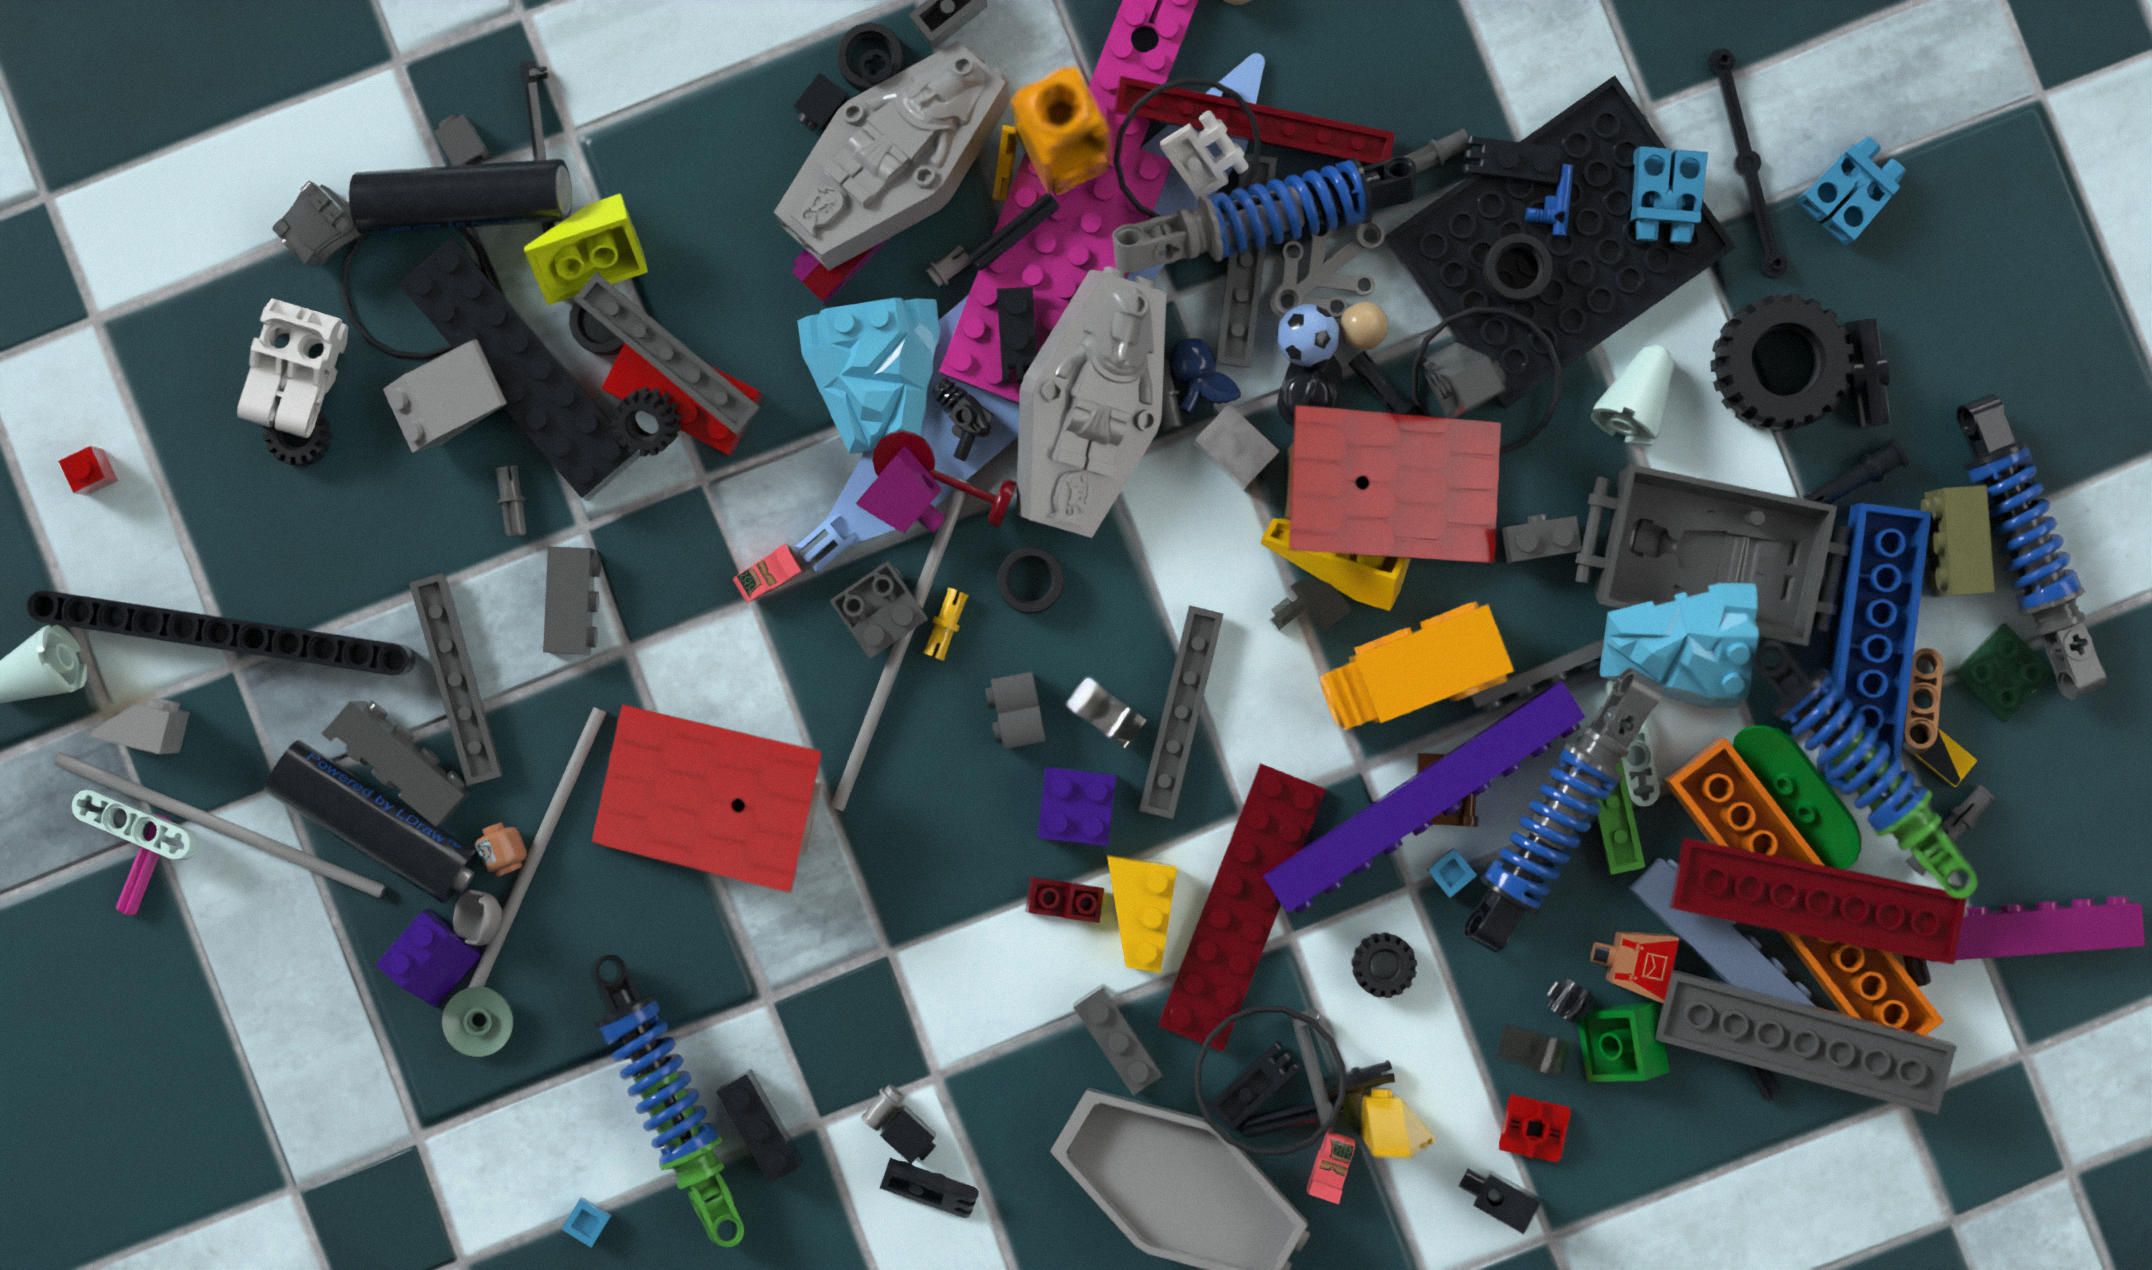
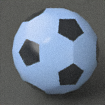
[1276,304,1340,367]

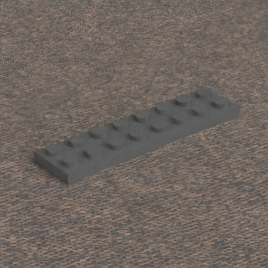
[1655,969,1957,1115]

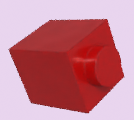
[58,446,118,496]

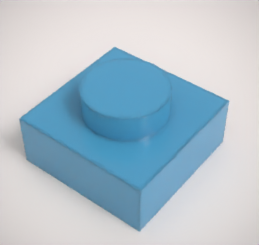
[1426,848,1477,898]
[562,1197,612,1248]

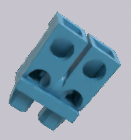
[1796,136,1906,246]
[1630,146,1708,244]

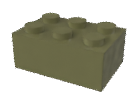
[1921,485,1995,597]

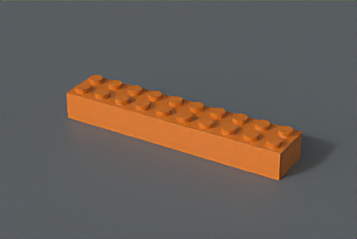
[1662,737,1944,1036]

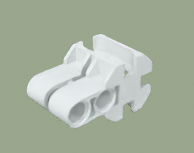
[237,298,348,438]

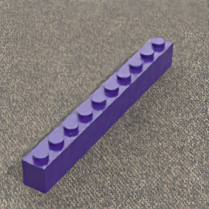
[1262,682,1586,914]

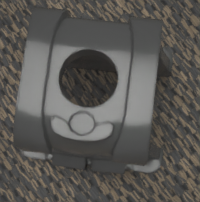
[272,181,363,267]

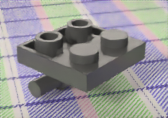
[830,560,929,659]

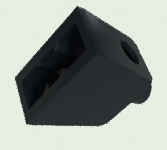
[1458,1168,1541,1234]

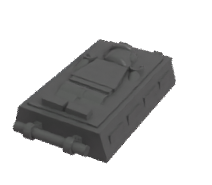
[1575,464,1851,646]

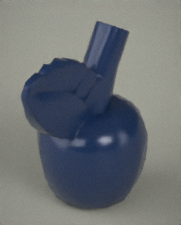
[1171,338,1241,414]

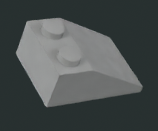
[383,339,507,453]

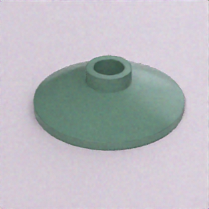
[442,987,514,1057]

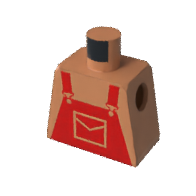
[1590,931,1679,1003]

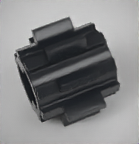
[1546,977,1593,1024]

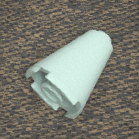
[1591,345,1674,447]
[0,625,87,703]

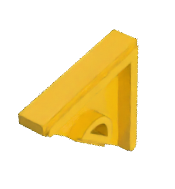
[992,125,1018,202]

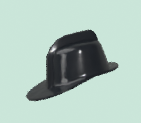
[1277,355,1343,428]

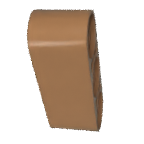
[1902,648,1943,754]

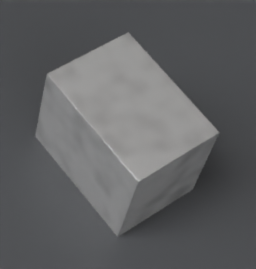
[1193,404,1279,491]

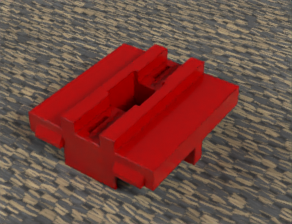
[1498,1094,1571,1163]

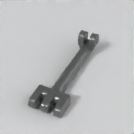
[1291,1009,1336,1133]

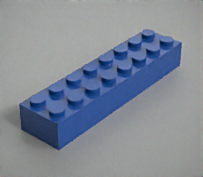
[1817,503,1931,793]

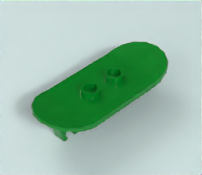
[1732,726,1862,869]

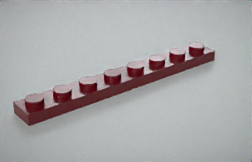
[1113,76,1395,165]

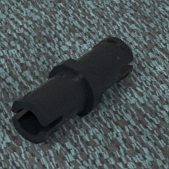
[1323,1060,1395,1100]

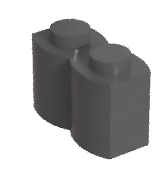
[985,672,1046,749]

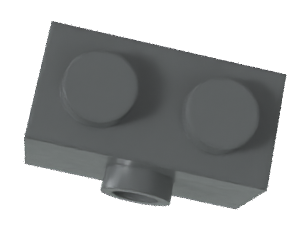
[1501,513,1582,564]

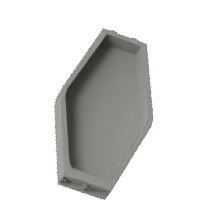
[774,41,1011,271]
[1016,266,1166,538]
[1050,1088,1310,1270]

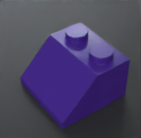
[375,908,483,1008]

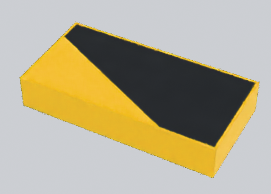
[1910,728,1978,788]

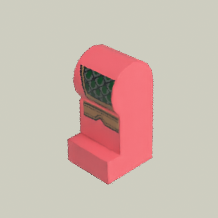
[733,544,804,603]
[1306,1131,1356,1204]

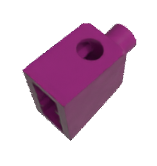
[856,446,947,533]

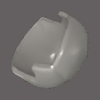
[453,890,502,946]

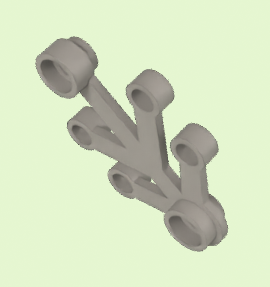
[1270,219,1385,318]

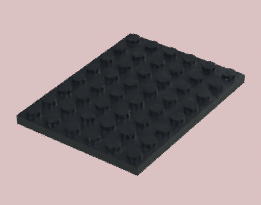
[1384,75,1736,410]

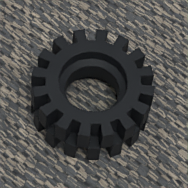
[612,387,682,457]
[263,411,332,466]
[1351,932,1417,998]

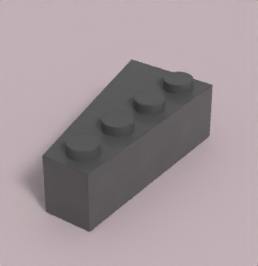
[1419,341,1506,419]
[321,700,471,827]

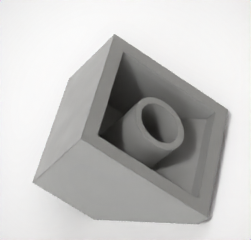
[90,698,190,754]

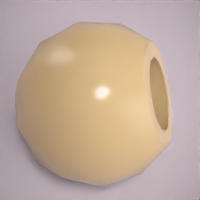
[1339,302,1389,350]

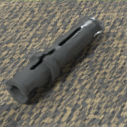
[1905,785,1996,876]

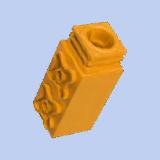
[1011,66,1111,195]
[1320,601,1514,731]

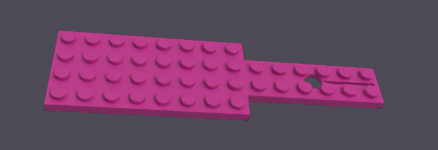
[939,0,1199,404]

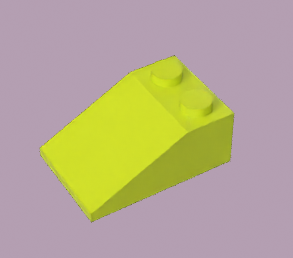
[524,194,648,306]

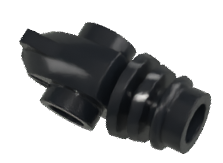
[932,378,995,461]

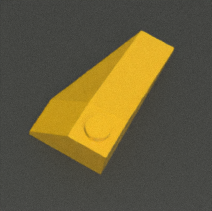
[1261,518,1411,611]
[1360,1088,1435,1158]

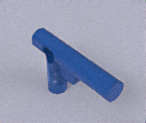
[1525,164,1573,237]

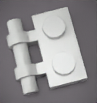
[1160,111,1249,200]

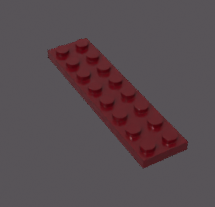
[1157,763,1326,1052]
[1669,838,1967,965]

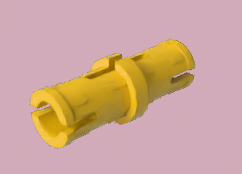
[923,587,969,661]

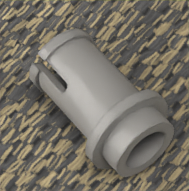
[926,245,972,287]
[861,1084,905,1131]

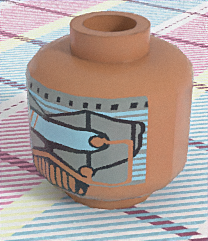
[475,822,527,877]

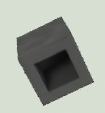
[433,114,491,166]

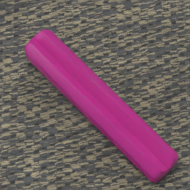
[116,815,172,915]

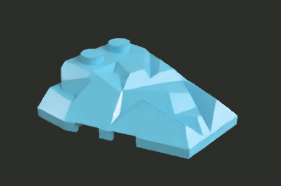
[798,298,941,454]
[1599,583,1758,708]

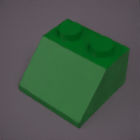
[1577,1002,1670,1083]

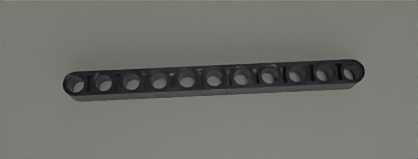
[27,590,416,675]

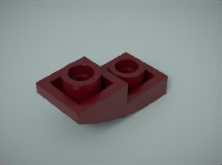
[1025,877,1104,923]

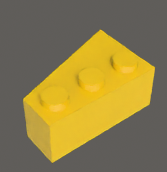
[1107,854,1177,973]

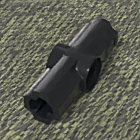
[1844,318,1891,428]

